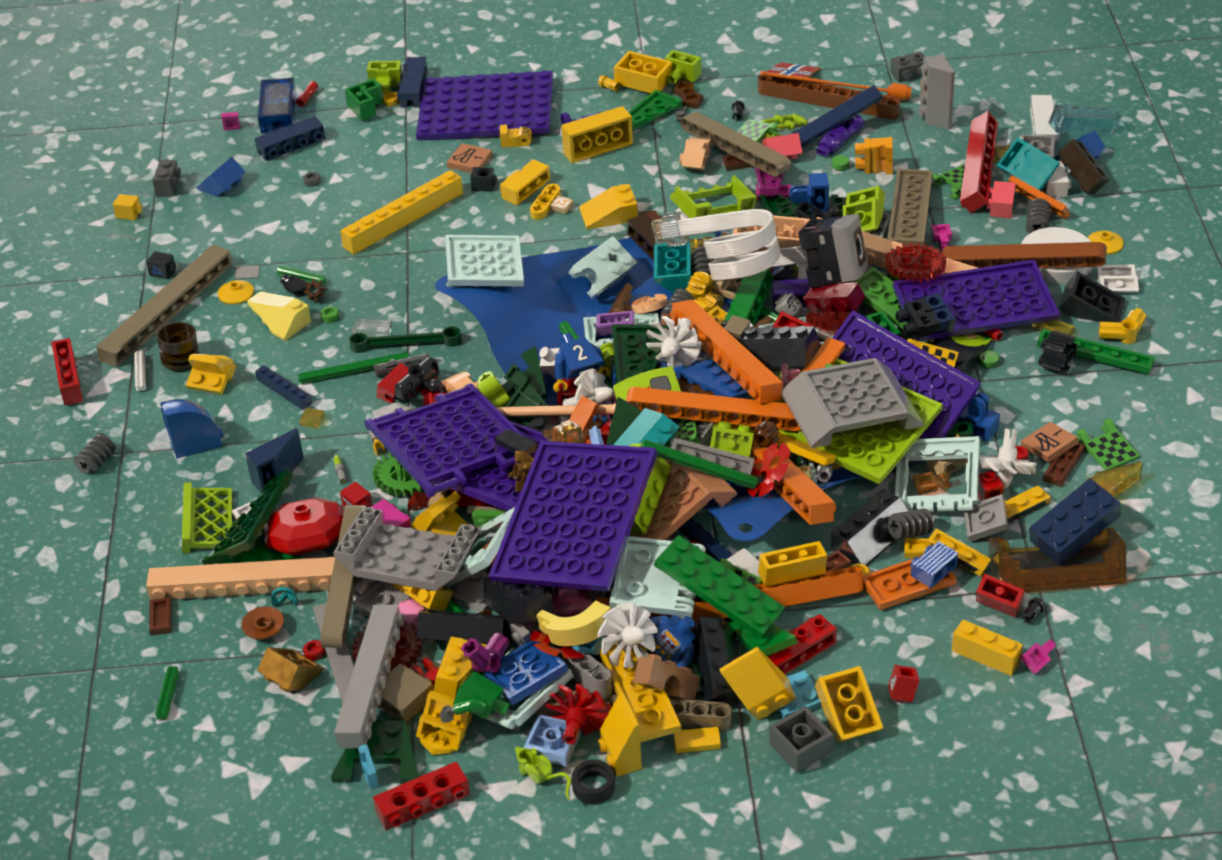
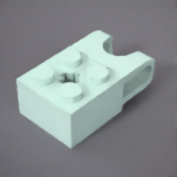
[568,236,637,299]

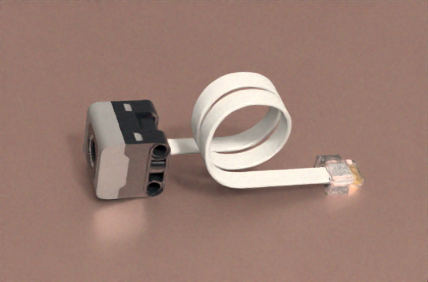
[651,209,869,287]

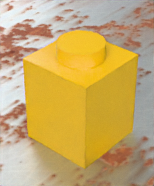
[112,194,142,220]

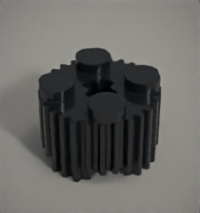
[1038,331,1078,374]

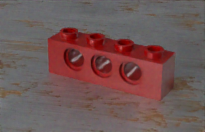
[51,338,83,406]
[373,761,470,830]

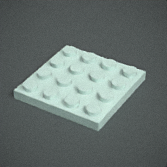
[445,235,524,287]

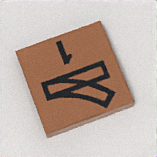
[447,143,493,173]
[1021,422,1079,463]

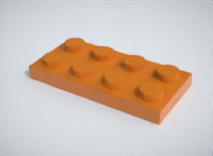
[863,556,957,610]

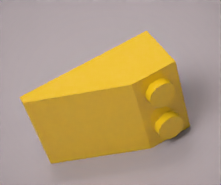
[579,184,638,230]
[720,647,796,720]
[598,692,642,777]

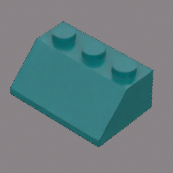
[654,241,692,293]
[614,408,679,446]

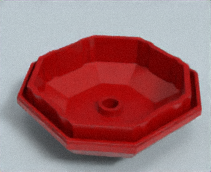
[263,497,344,555]

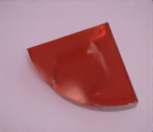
[407,492,431,511]

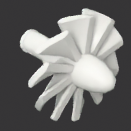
[646,316,702,368]
[563,369,614,425]
[979,428,1036,489]
[598,603,657,668]

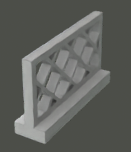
[670,437,755,475]

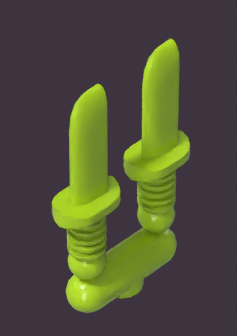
[761,113,808,130]

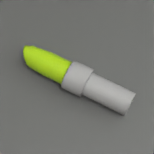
[334,455,347,484]

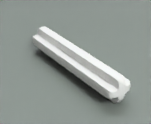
[134,350,146,392]

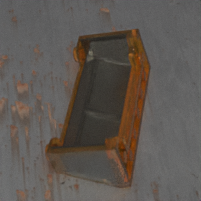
[988,527,1127,593]

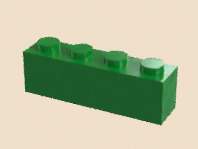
[725,268,774,327]

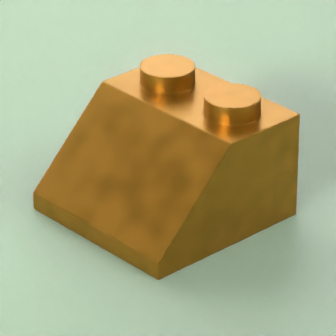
[257,647,324,692]

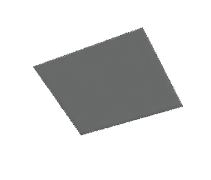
[235,265,260,279]

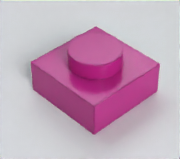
[221,112,241,131]

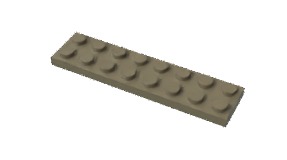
[887,169,933,248]

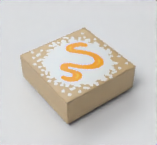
[550,196,574,214]

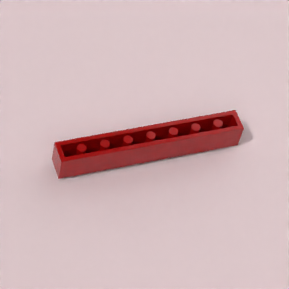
[960,111,998,213]

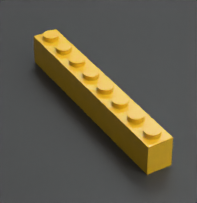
[340,170,463,255]

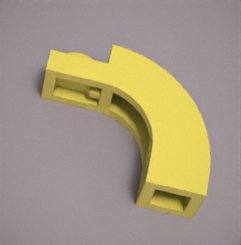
[536,601,611,646]

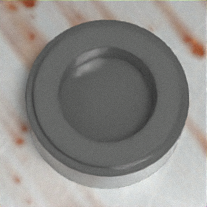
[303,172,321,187]

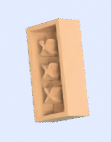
[733,215,810,252]

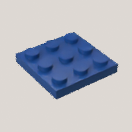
[483,640,569,705]

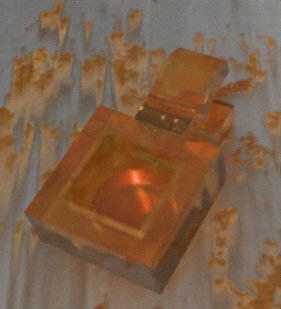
[913,472,950,495]

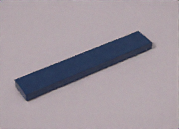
[791,85,884,147]

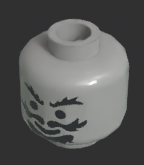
[775,293,803,318]

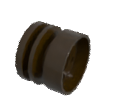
[157,322,199,371]

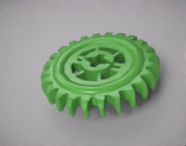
[372,451,422,497]

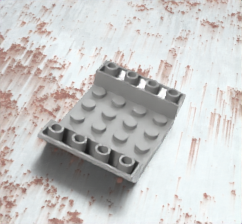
[782,358,924,448]
[334,507,481,591]

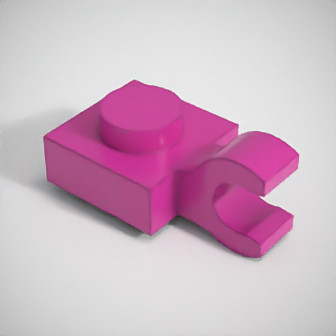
[931,224,952,251]
[1019,639,1056,674]

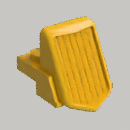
[186,354,237,395]
[411,491,467,536]
[416,691,472,755]

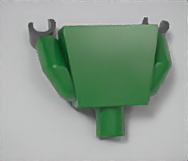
[440,671,510,723]

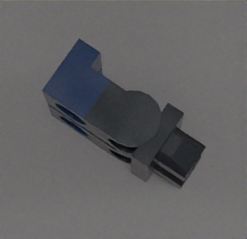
[895,293,955,340]

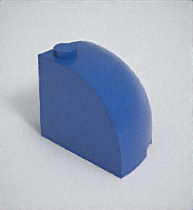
[160,399,224,459]

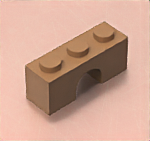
[633,654,700,700]

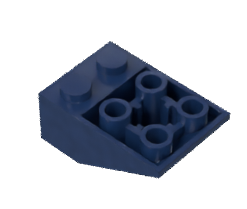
[245,428,304,495]

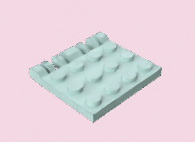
[610,536,706,619]

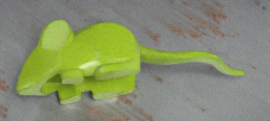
[515,747,571,800]

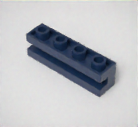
[397,57,428,107]
[255,116,326,162]

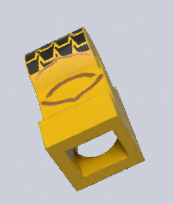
[500,125,532,148]
[694,291,724,312]

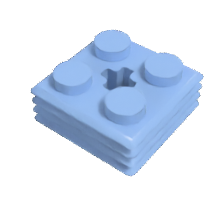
[524,715,581,766]

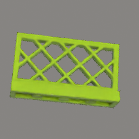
[182,482,232,553]

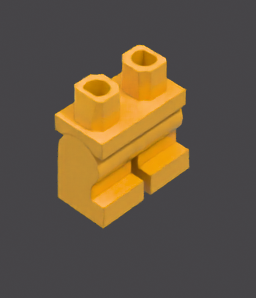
[855,137,893,175]

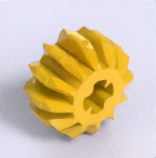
[686,271,714,301]

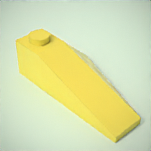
[247,292,311,341]

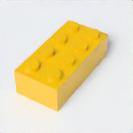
[561,106,633,163]

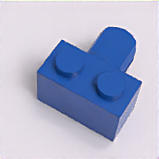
[789,173,829,213]
[956,391,1000,442]

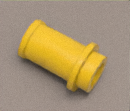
[598,75,620,91]

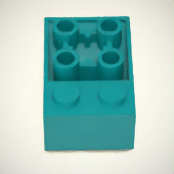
[996,138,1061,190]

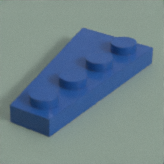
[676,359,749,399]

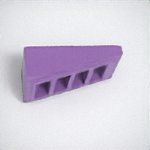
[596,311,634,336]

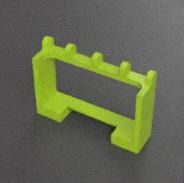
[670,175,757,218]

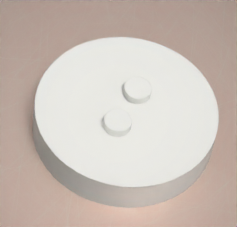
[1021,227,1093,284]

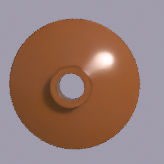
[241,606,284,640]

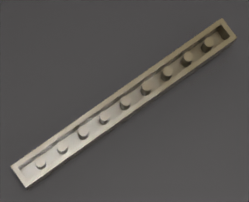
[96,245,232,367]

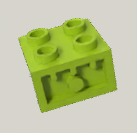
[710,421,754,457]

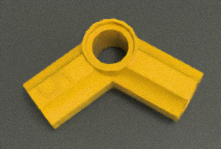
[1099,308,1147,344]

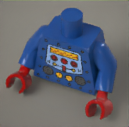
[648,615,696,668]

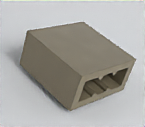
[377,664,433,723]

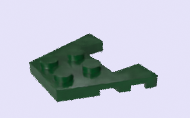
[477,346,548,400]
[504,363,548,426]
[331,720,419,784]

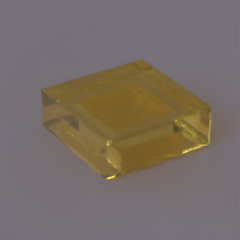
[299,408,325,428]

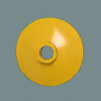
[1088,231,1124,255]
[218,280,254,305]

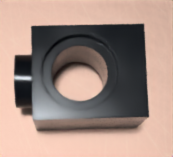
[470,167,497,192]

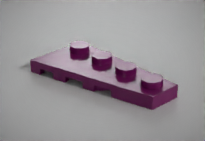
[754,167,786,197]

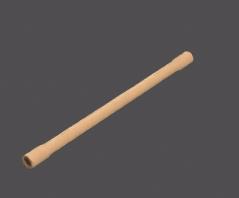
[496,403,616,417]

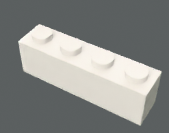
[1030,95,1060,148]

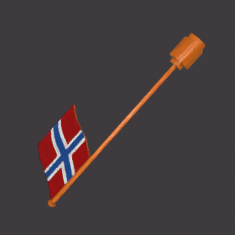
[760,62,912,101]

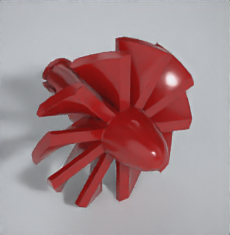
[546,684,611,745]

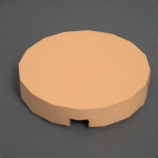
[631,294,668,313]

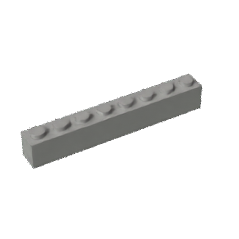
[334,604,404,748]

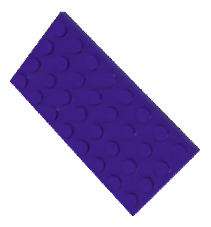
[892,260,1060,341]
[832,310,982,439]

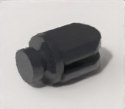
[280,274,307,297]

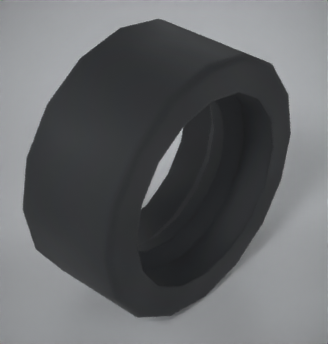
[571,760,615,804]

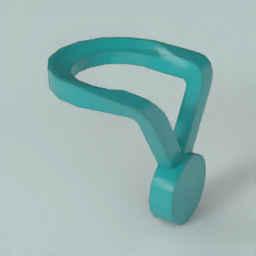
[271,587,299,606]

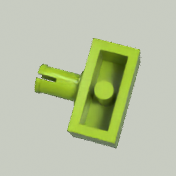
[665,50,702,84]

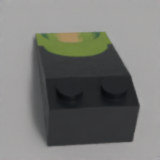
[936,333,992,376]

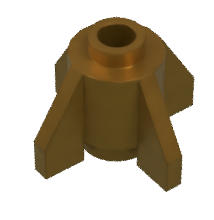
[508,451,534,492]

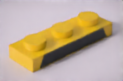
[1005,485,1051,523]
[925,528,991,577]

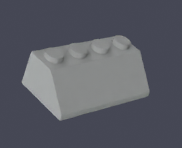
[919,54,955,130]

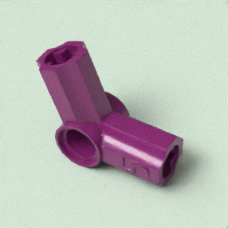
[461,633,510,673]

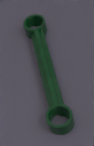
[349,326,462,353]

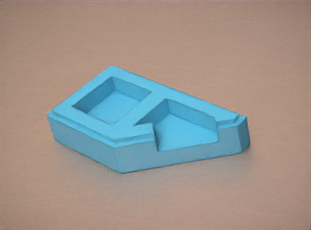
[358,744,379,789]

